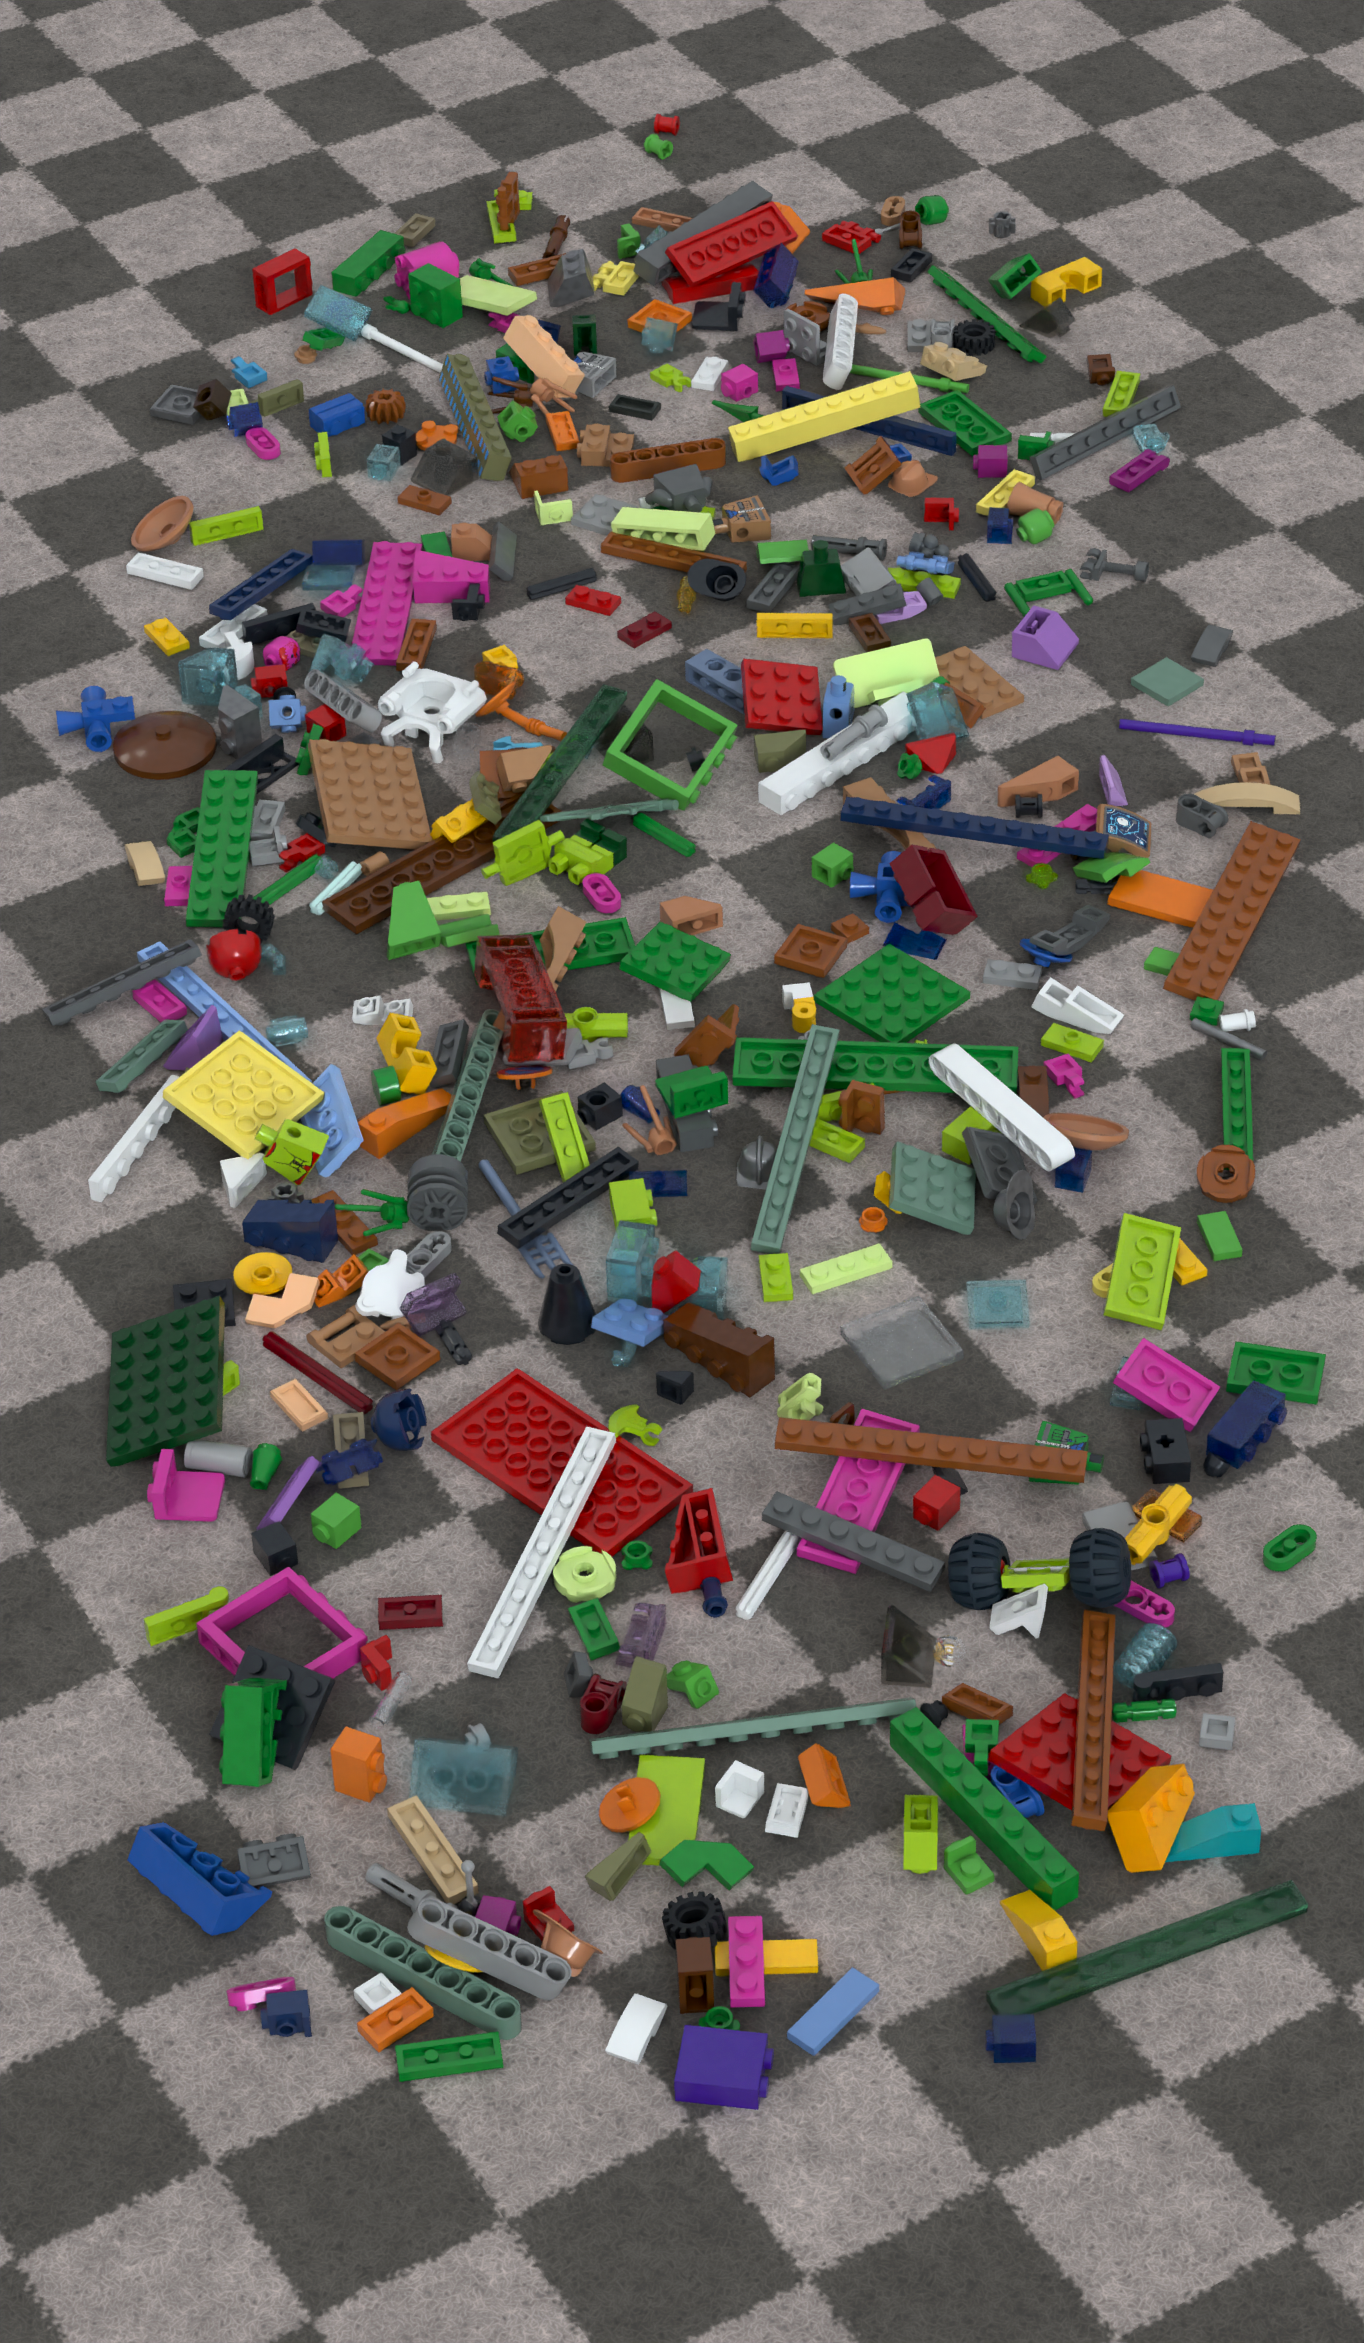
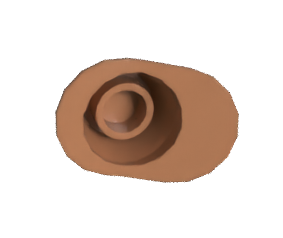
[888,460,938,497]
[533,1909,603,1977]

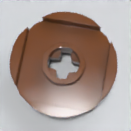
[785,301,830,331]
[1197,1145,1255,1203]

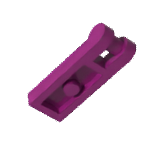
[1109,449,1170,493]

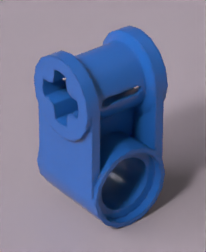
[990,1765,1044,1818]

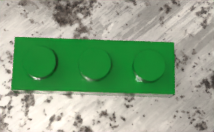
[395,2031,503,2082]

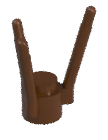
[487,376,534,414]

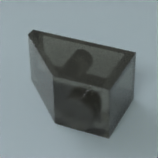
[1019,297,1076,338]

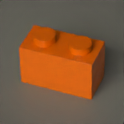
[330,1727,387,1803]

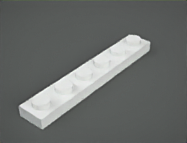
[88,1075,179,1202]

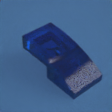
[882,922,947,960]

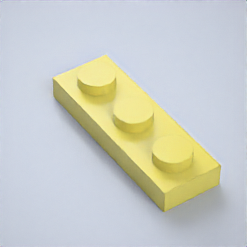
[976,469,1035,519]

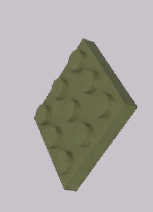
[484,1091,596,1175]

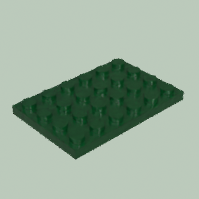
[106,1296,225,1467]

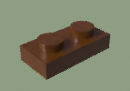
[849,613,891,653]

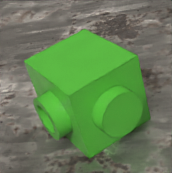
[812,843,854,888]
[311,1492,362,1549]

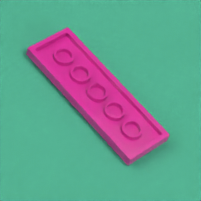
[797,1409,920,1574]

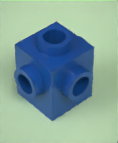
[484,356,519,394]

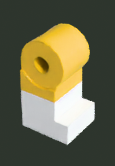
[782,982,816,1033]

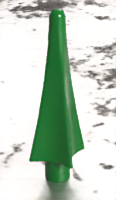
[712,400,763,422]

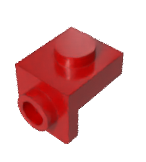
[924,498,959,530]
[360,1635,393,1691]

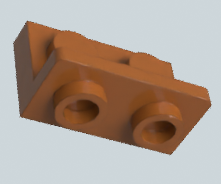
[838,1080,885,1135]

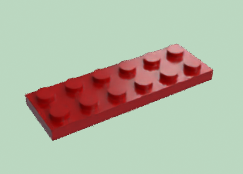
[665,201,798,288]

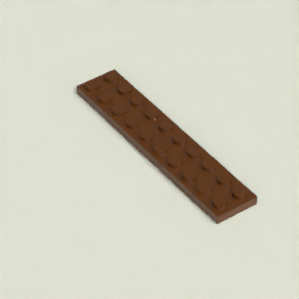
[322,788,562,934]

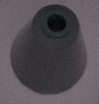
[538,1264,596,1345]

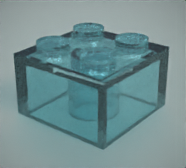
[606,1220,659,1306]

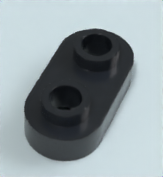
[295,812,337,848]

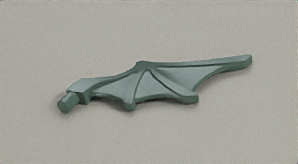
[540,799,679,822]

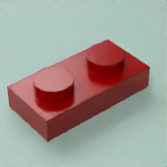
[565,585,621,616]

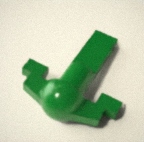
[383,296,411,314]

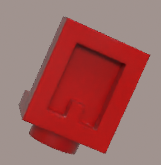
[523,1886,575,1941]

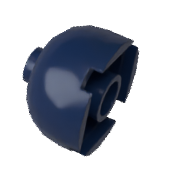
[371,1388,427,1451]

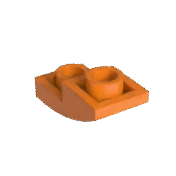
[314,1254,369,1308]

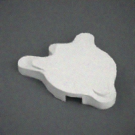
[355,1249,440,1320]

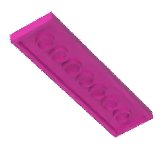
[349,541,423,666]

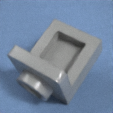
[250,826,288,866]

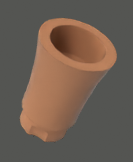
[1007,482,1064,525]

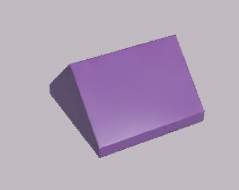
[163,1005,223,1071]

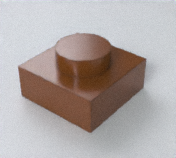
[831,913,869,944]

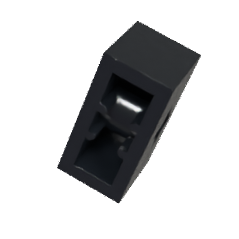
[1140,1418,1191,1484]

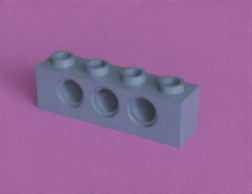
[685,649,745,715]

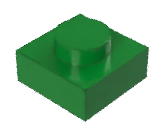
[1190,996,1224,1026]

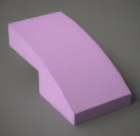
[874,591,927,624]

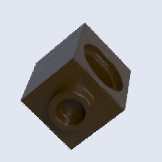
[193,379,232,420]

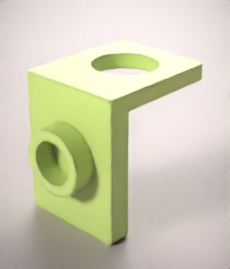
[534,491,573,525]

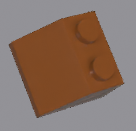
[509,455,568,499]

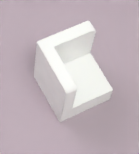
[715,1760,764,1818]

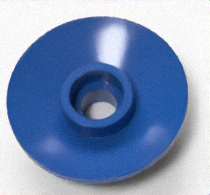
[1019,939,1073,967]

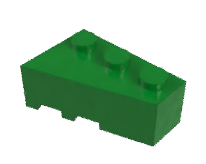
[219,1678,287,1787]

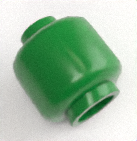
[915,195,949,225]

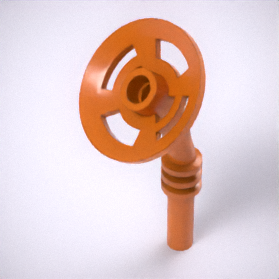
[475,681,568,742]

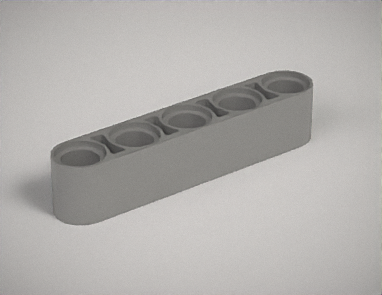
[304,669,382,732]
[407,1898,572,2000]

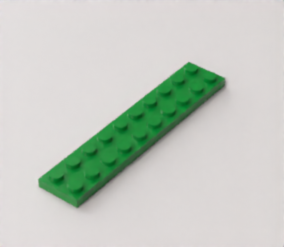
[732,1037,1018,1095]

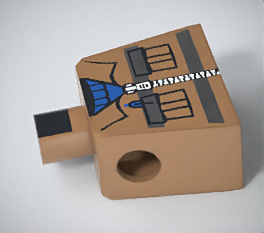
[712,495,771,543]

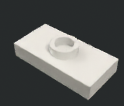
[765,1783,809,1838]

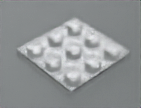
[840,1296,964,1390]

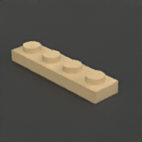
[387,1795,479,1904]

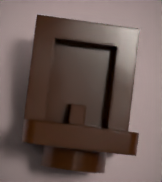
[1086,354,1116,386]

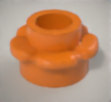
[859,1207,888,1233]

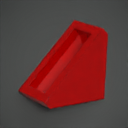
[905,733,956,774]

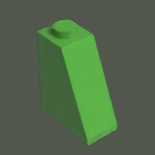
[387,881,441,960]

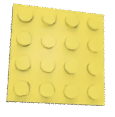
[162,1030,325,1159]

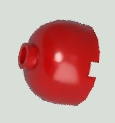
[206,929,262,981]

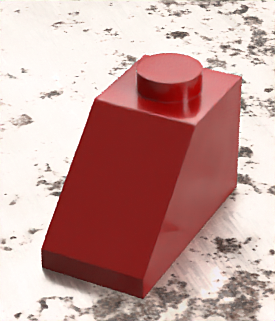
[652,1250,701,1313]

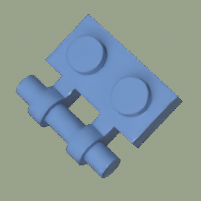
[897,551,955,574]

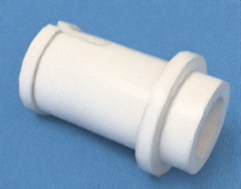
[1219,1009,1256,1032]

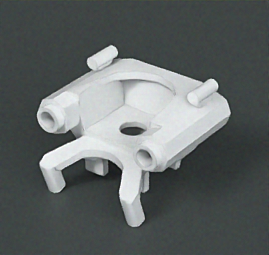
[378,662,487,764]

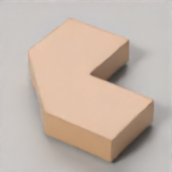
[245,1273,320,1328]

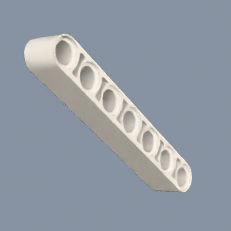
[823,293,858,390]
[929,1043,1075,1172]

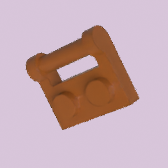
[844,436,902,494]

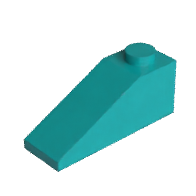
[1165,1803,1261,1862]

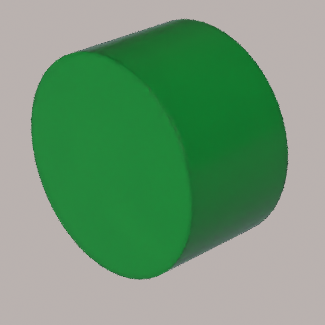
[371,1066,401,1106]

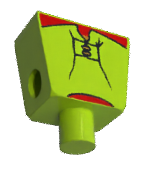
[254,1119,329,1185]

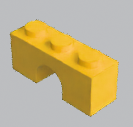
[1031,257,1102,309]
[376,1013,437,1095]

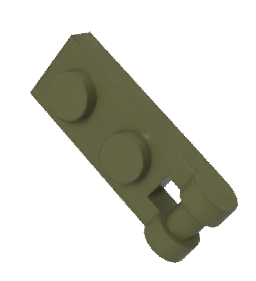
[469,771,502,825]

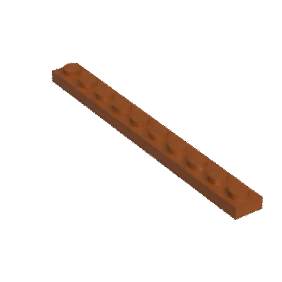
[775,1417,1088,1483]
[1071,1610,1116,1831]

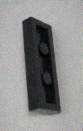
[242,603,316,645]

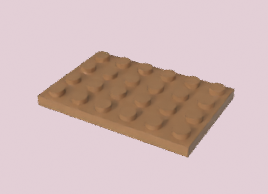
[308,739,432,850]

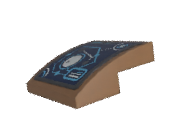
[1096,804,1151,858]

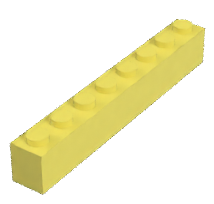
[728,371,920,462]

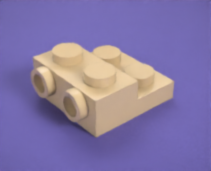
[920,342,987,381]

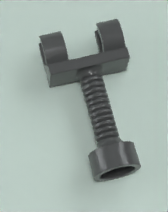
[1080,548,1149,582]

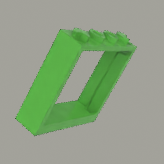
[602,679,738,811]

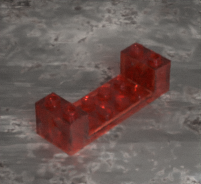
[474,934,567,1063]

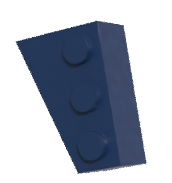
[242,1200,338,1263]

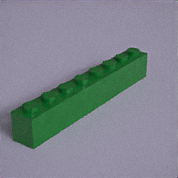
[890,1707,1079,1911]

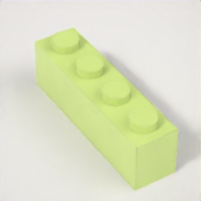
[611,507,715,551]

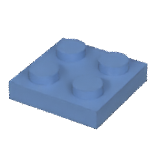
[591,1299,668,1347]

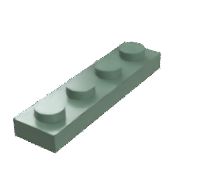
[95,1019,188,1093]

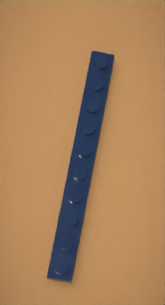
[841,797,1109,859]

